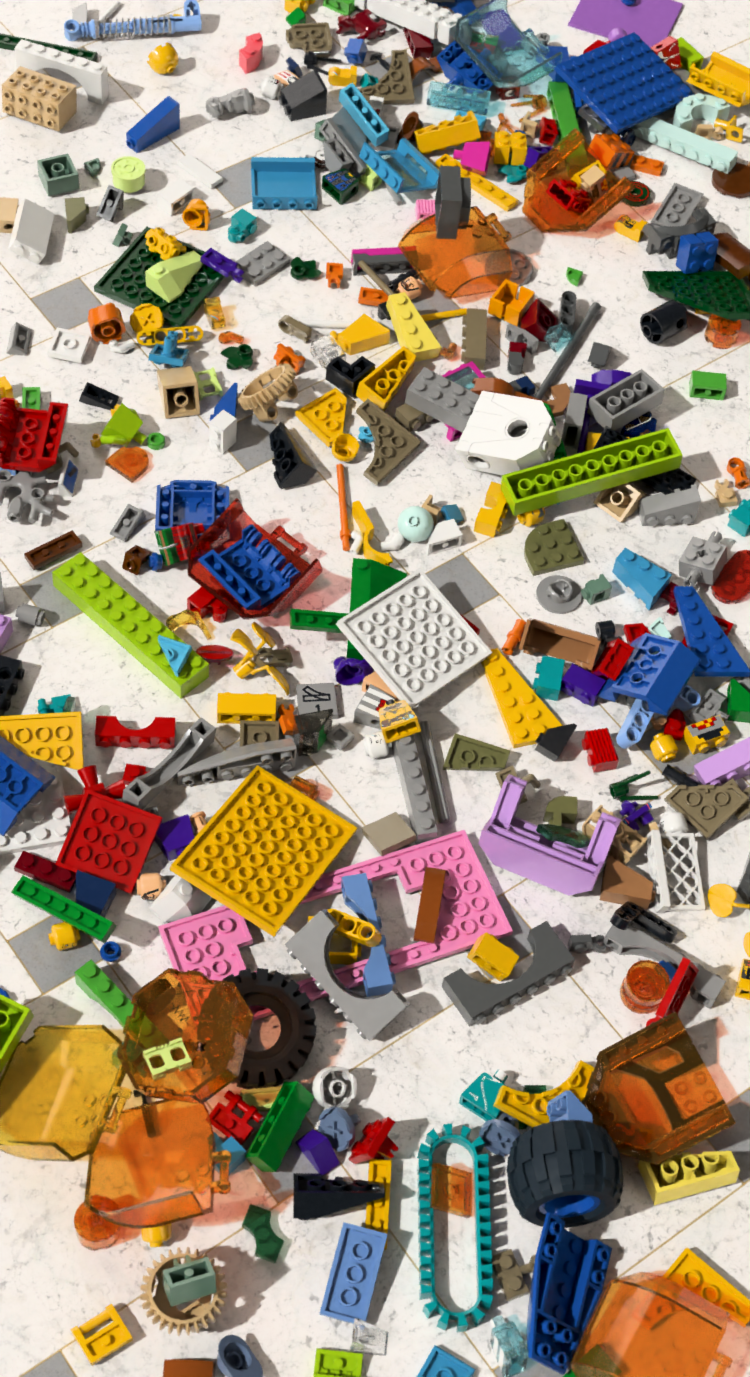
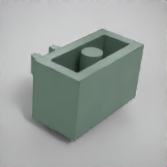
[163,1255,216,1307]

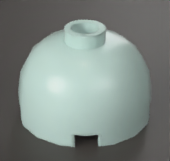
[397,506,434,543]

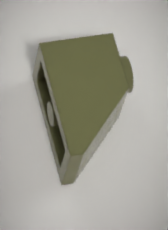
[65,197,89,234]

